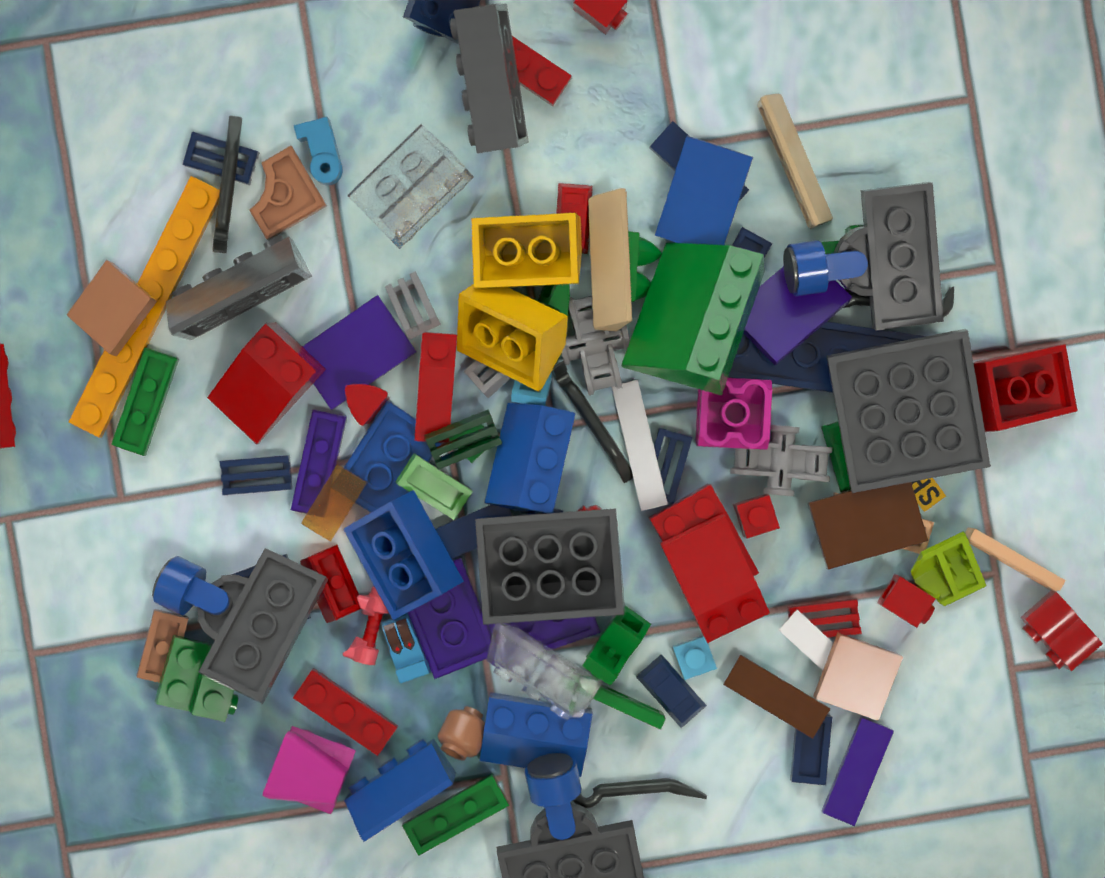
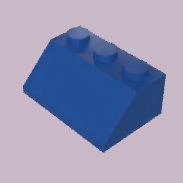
[484,403,576,515]
[343,490,464,620]
[480,692,593,777]
[344,739,456,842]

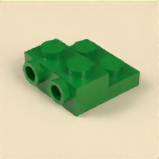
[155,635,238,722]

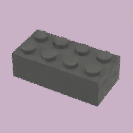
[450,4,529,153]

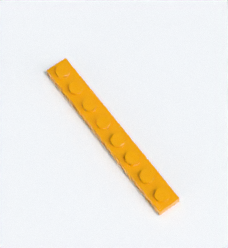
[68,176,220,438]

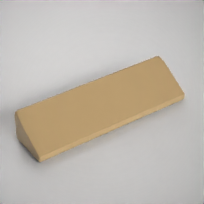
[757,94,833,229]
[588,188,632,331]

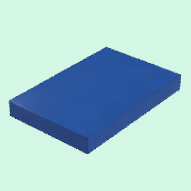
[655,136,753,245]
[331,401,442,513]

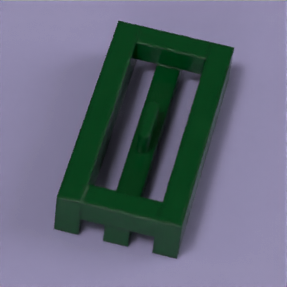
[424,410,502,470]

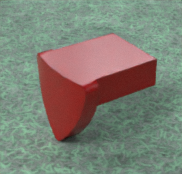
[345,384,390,426]

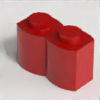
[1021,590,1103,672]

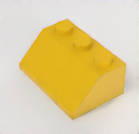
[471,213,582,289]
[457,284,568,391]

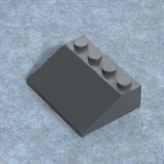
[166,236,312,340]
[475,508,625,625]

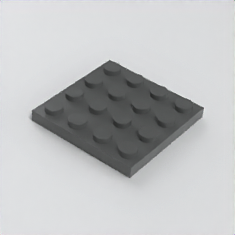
[826,329,991,493]

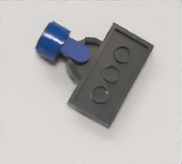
[783,182,944,330]
[152,548,328,704]
[496,753,644,878]

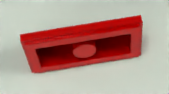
[300,545,361,623]

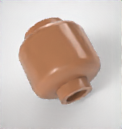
[438,706,485,761]

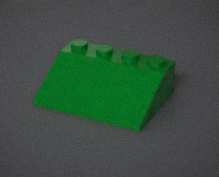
[621,243,765,396]

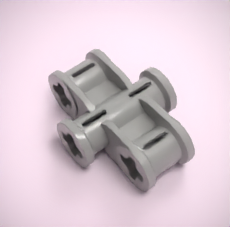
[561,296,630,395]
[730,425,832,496]

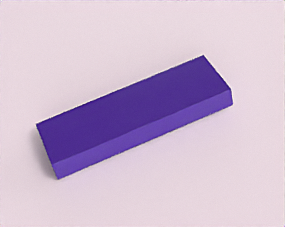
[290,409,347,518]
[821,716,894,826]

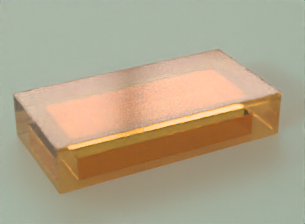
[301,464,368,542]

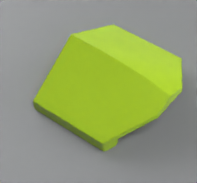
[910,531,987,606]

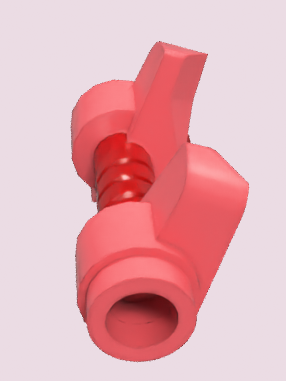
[343,586,389,666]

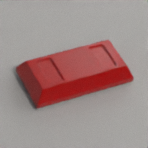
[556,183,593,254]

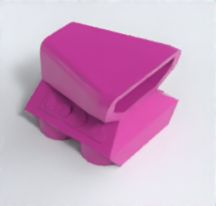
[695,378,772,450]
[263,726,356,814]

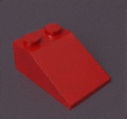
[207,322,326,445]
[973,344,1078,432]
[648,484,759,576]
[660,513,770,643]

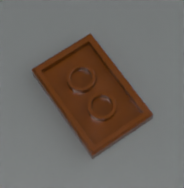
[808,482,928,570]

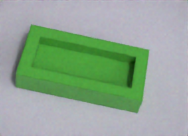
[395,453,473,520]

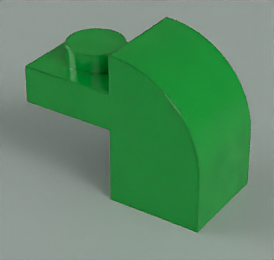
[582,605,651,686]

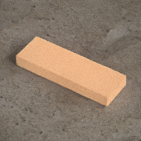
[965,527,1066,591]

